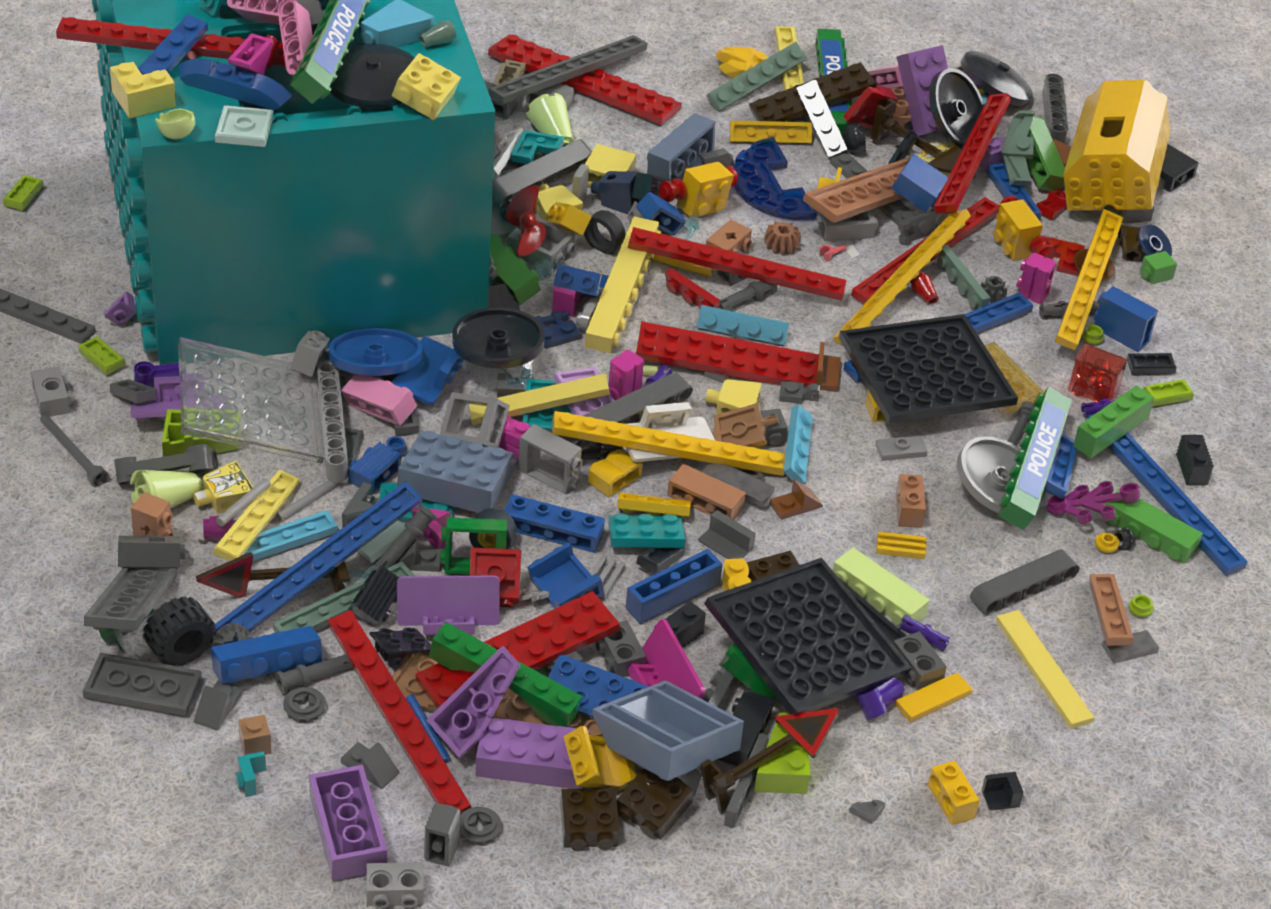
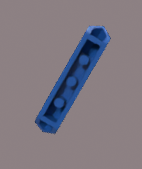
[179,59,292,110]

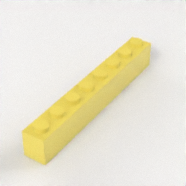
[585,217,661,353]

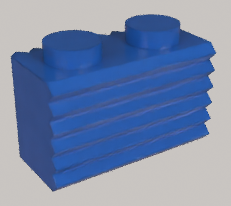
[636,192,686,235]
[348,441,402,494]

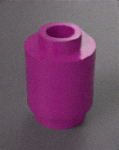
[203,516,237,541]

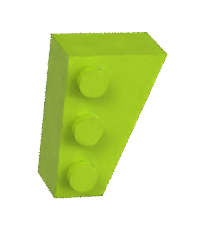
[162,409,241,457]
[754,712,810,794]

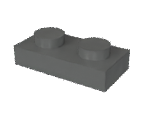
[109,379,157,405]

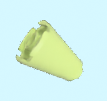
[526,93,573,147]
[130,470,202,508]

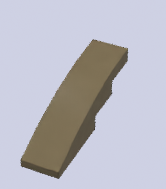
[493,59,526,87]

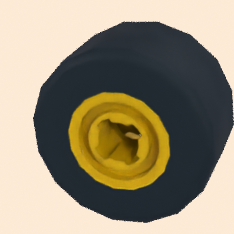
[469,508,516,549]

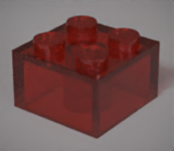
[1068,343,1128,402]

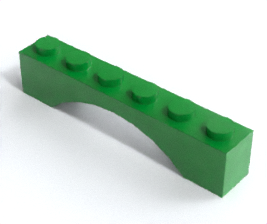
[429,622,582,727]

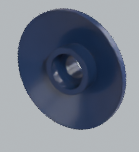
[1138,224,1172,256]

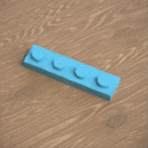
[697,305,789,345]
[783,404,813,484]
[244,510,338,561]

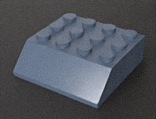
[397,430,518,513]
[592,680,744,781]

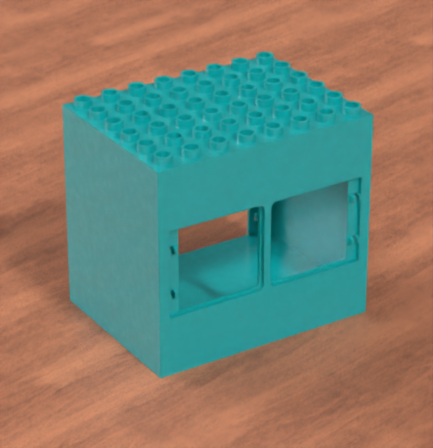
[92,0,495,366]

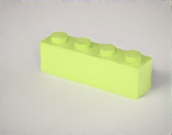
[833,547,930,626]

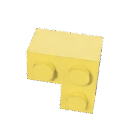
[110,62,176,118]

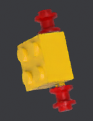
[659,162,738,219]
[993,196,1056,261]

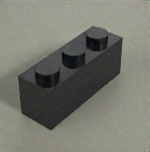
[717,689,774,766]

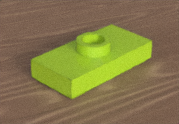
[3,175,44,211]
[78,336,126,376]
[1143,379,1194,407]

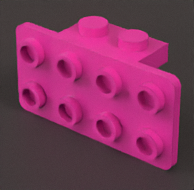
[628,619,705,699]

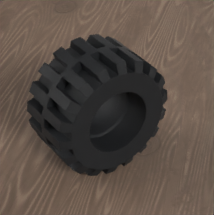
[143,596,216,666]

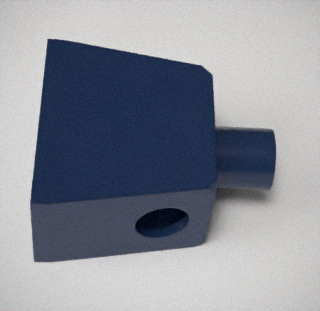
[591,171,638,215]

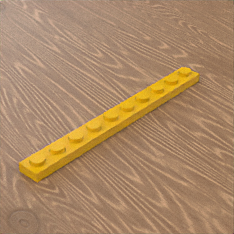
[832,209,971,344]
[1054,209,1123,351]
[552,411,785,476]

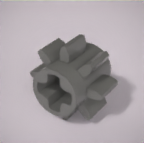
[981,276,1008,302]

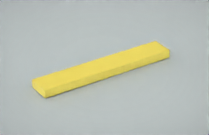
[775,26,804,90]
[469,373,610,425]
[213,469,300,561]
[996,610,1094,729]

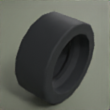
[584,210,626,254]

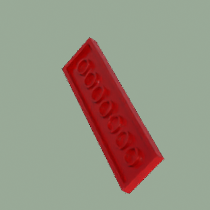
[636,321,818,387]
[415,591,620,709]

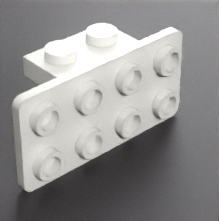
[626,402,715,462]

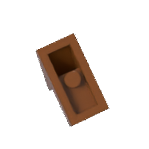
[770,480,823,520]

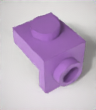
[104,291,136,325]

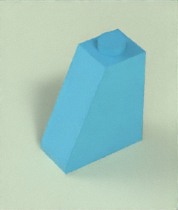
[361,0,434,47]

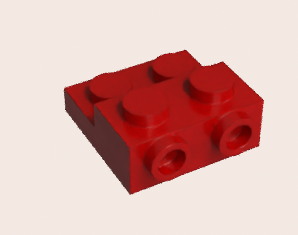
[843,85,898,129]
[470,548,521,608]

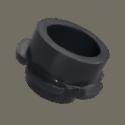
[1114,527,1135,550]

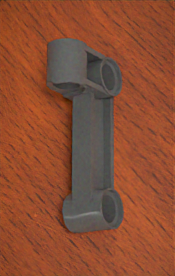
[114,444,218,485]

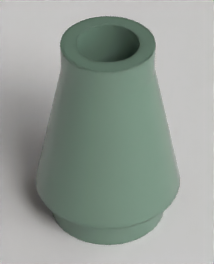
[419,20,456,48]

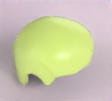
[155,108,195,140]

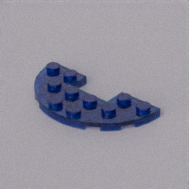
[733,137,817,220]

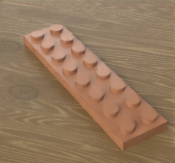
[803,158,910,223]

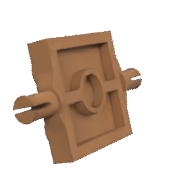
[712,403,779,448]

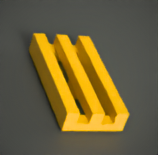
[876,531,926,559]

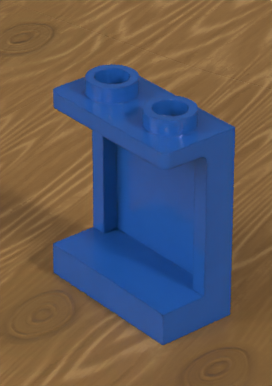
[553,264,609,297]
[527,542,604,609]

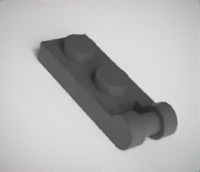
[898,209,949,245]

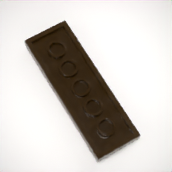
[749,62,877,122]

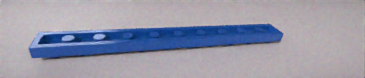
[843,292,1033,382]
[1088,414,1248,575]
[213,481,422,644]

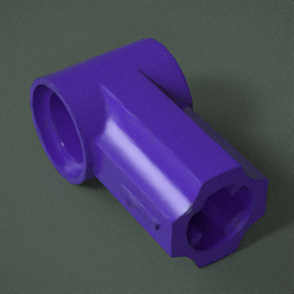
[134,361,181,388]
[856,678,905,719]

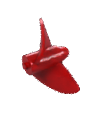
[506,186,546,256]

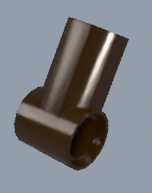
[1118,225,1142,262]

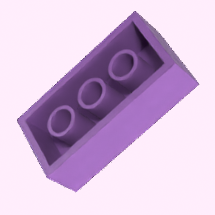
[896,45,948,135]
[475,718,590,789]
[309,765,387,881]

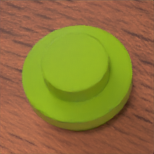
[1082,325,1104,344]
[1128,594,1154,617]

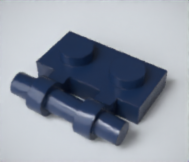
[535,311,582,350]

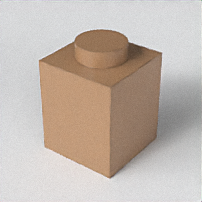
[238,714,271,755]

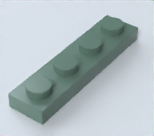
[937,245,990,310]

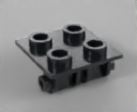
[369,627,431,668]

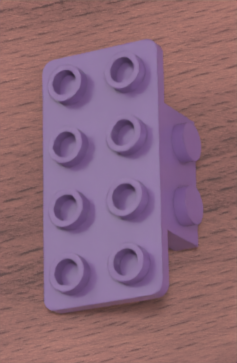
[130,375,227,421]
[397,576,500,637]

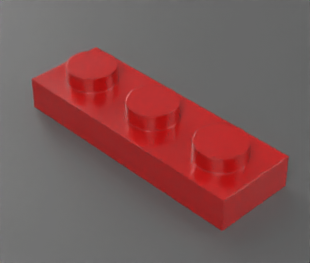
[665,268,721,309]

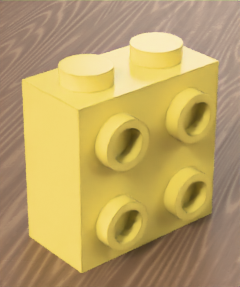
[392,53,461,120]
[585,144,637,187]

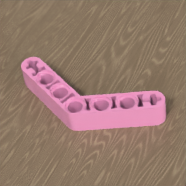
[227,0,313,77]

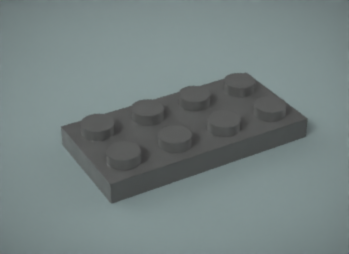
[83,652,202,717]

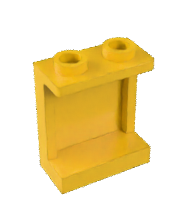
[563,726,637,791]

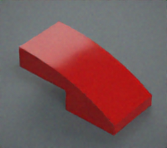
[1036,189,1067,219]

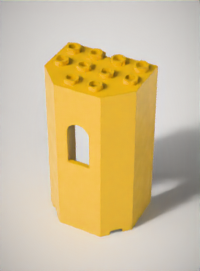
[1063,80,1170,211]

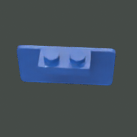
[392,336,464,405]
[548,655,649,719]

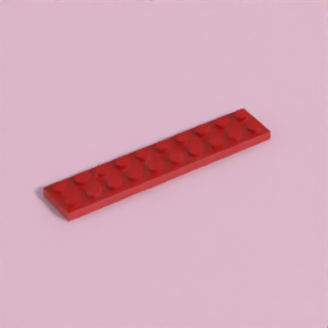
[488,34,682,125]

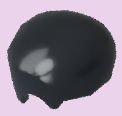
[842,122,867,154]

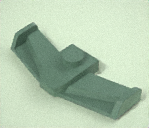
[1002,110,1035,186]

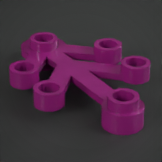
[1047,481,1140,524]

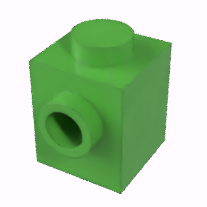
[1140,251,1177,284]

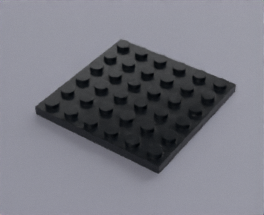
[839,314,1018,424]
[704,557,912,716]

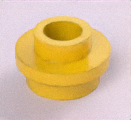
[1095,533,1120,553]

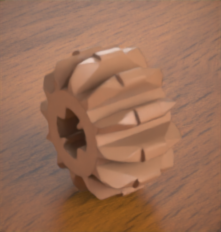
[764,221,801,255]

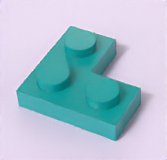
[511,130,564,164]

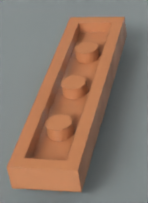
[1089,574,1133,646]

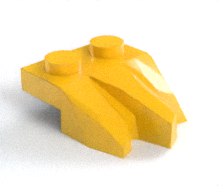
[715,47,769,78]

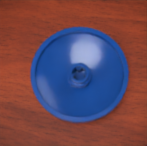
[329,328,422,376]

